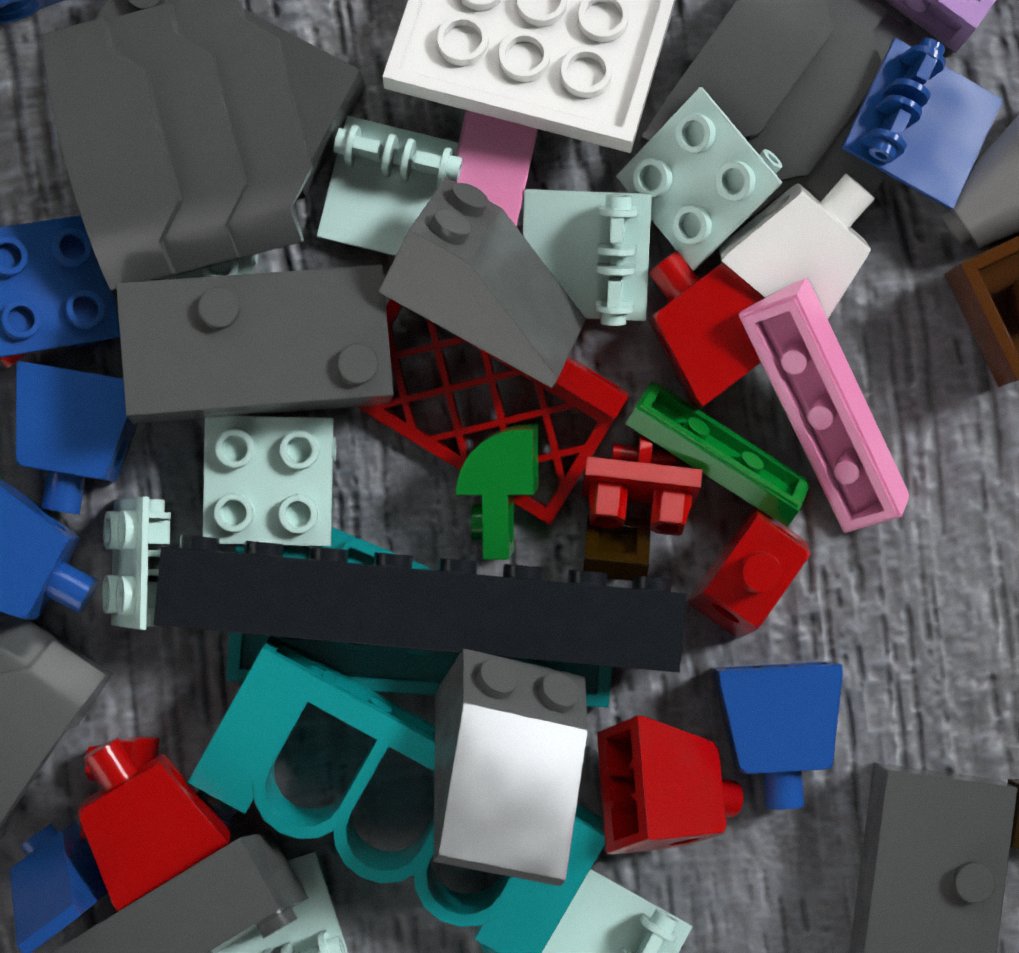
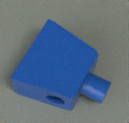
[16,361,138,515]
[0,478,99,620]
[713,661,843,810]

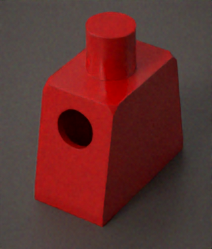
[648,250,765,409]
[686,506,811,639]
[597,715,743,855]
[78,737,231,912]

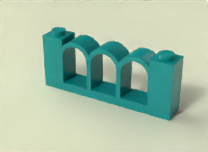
[187,636,605,953]

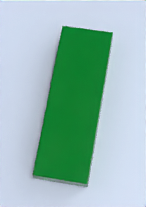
[625,381,811,527]

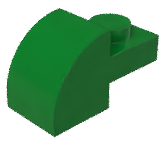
[456,424,539,560]

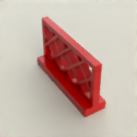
[355,299,630,525]

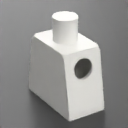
[719,174,875,319]

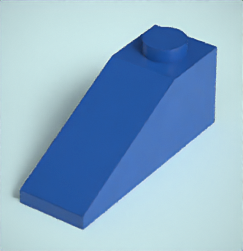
[10,822,108,953]

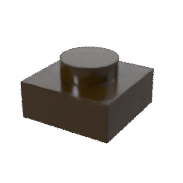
[583,514,650,581]

